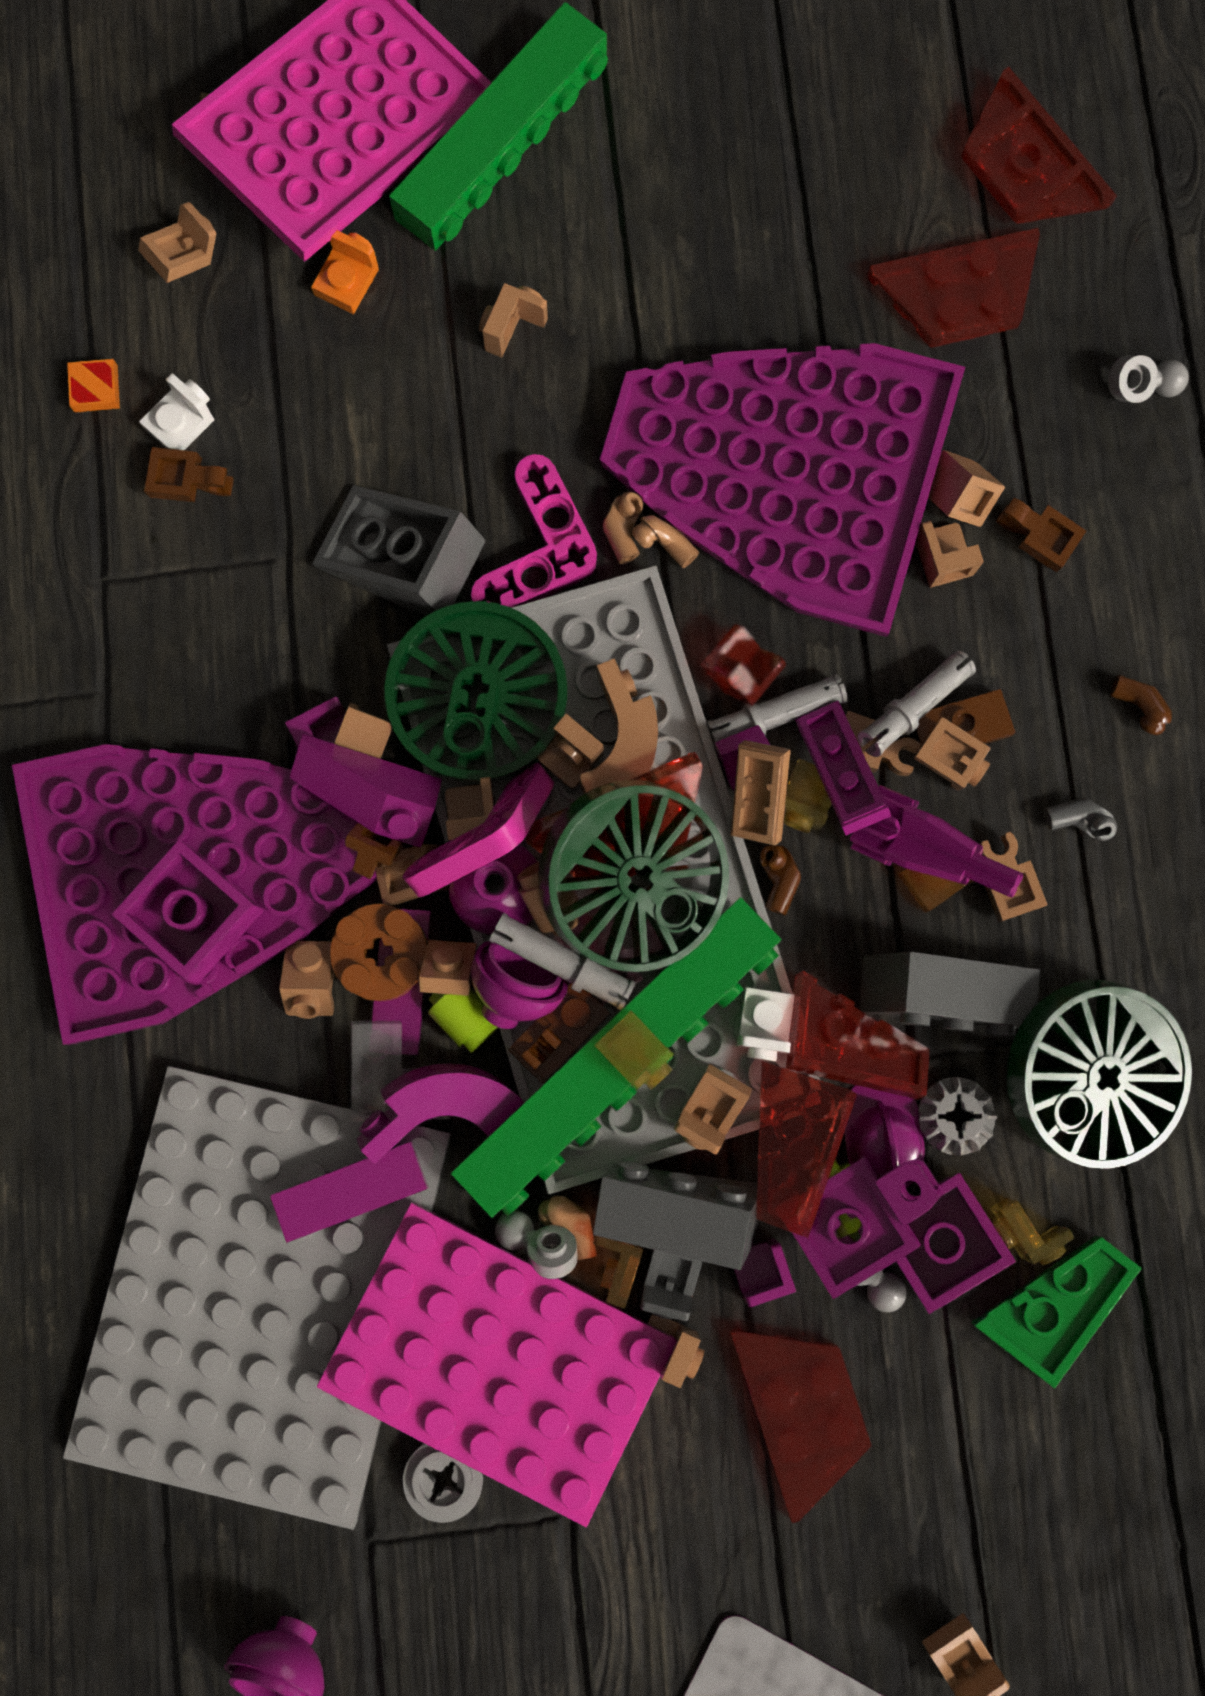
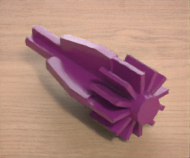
[850,785,1023,898]

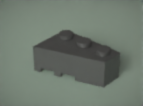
[859,952,1040,1037]
[593,1161,765,1270]

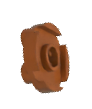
[330,904,428,1002]

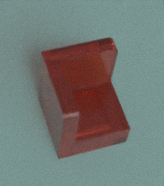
[701,624,786,706]

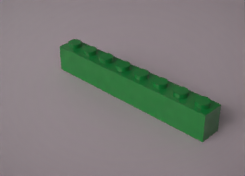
[451,897,782,1218]

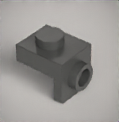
[640,1250,703,1321]

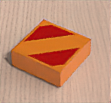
[68,359,120,412]

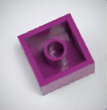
[111,840,264,983]
[897,1172,1016,1314]

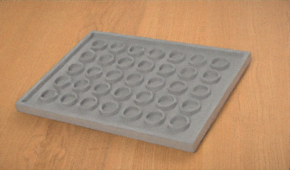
[63,1066,451,1530]

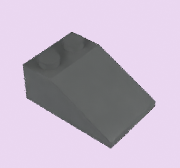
[312,485,486,615]

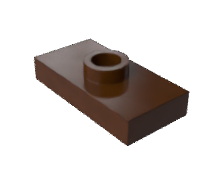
[913,689,1016,748]

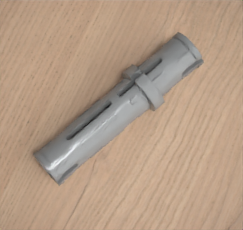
[858,650,976,757]
[706,674,847,750]
[489,913,636,1011]

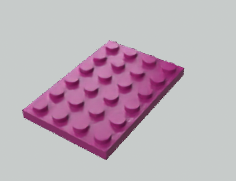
[172,0,491,262]
[317,1202,677,1528]

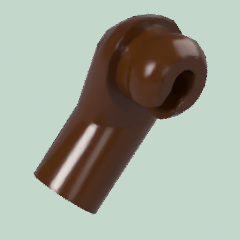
[1110,674,1172,735]
[759,844,801,916]

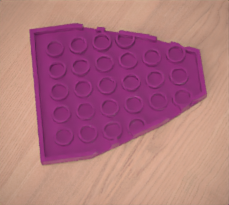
[600,343,965,637]
[12,744,377,1045]

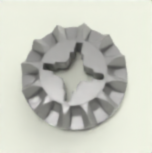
[918,1077,998,1156]
[403,1443,484,1523]

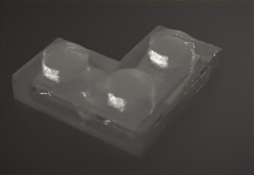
[350,1021,450,1122]

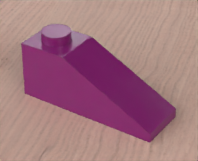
[290,734,442,848]

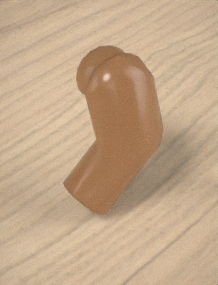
[603,492,643,564]
[632,515,699,568]
[538,1196,597,1260]

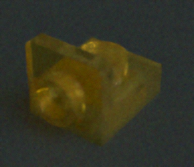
[595,1011,674,1090]

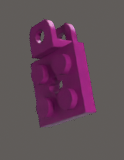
[778,1157,942,1299]

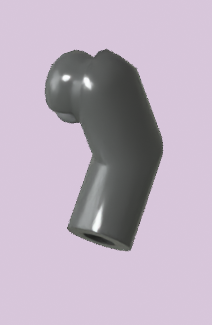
[1043,798,1117,841]

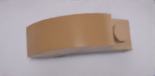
[579,658,658,818]

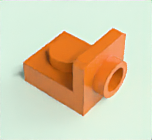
[311,230,379,315]

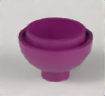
[448,844,538,935]
[471,941,568,1029]
[224,1616,325,1696]

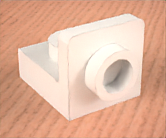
[139,373,214,450]
[737,987,795,1061]

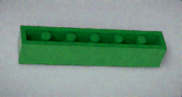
[389,2,608,251]

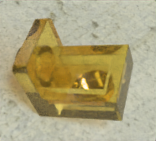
[783,758,832,833]
[990,1198,1074,1265]

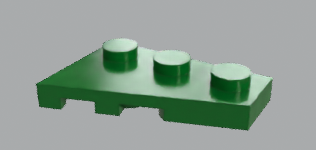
[971,1236,1142,1389]

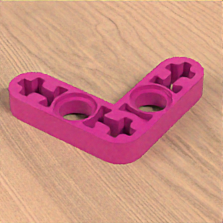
[471,454,597,608]
[402,763,554,897]

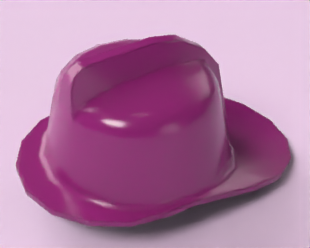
[843,1076,925,1188]

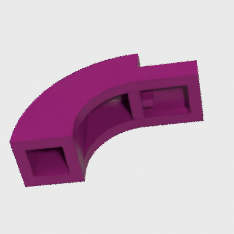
[356,1063,525,1164]

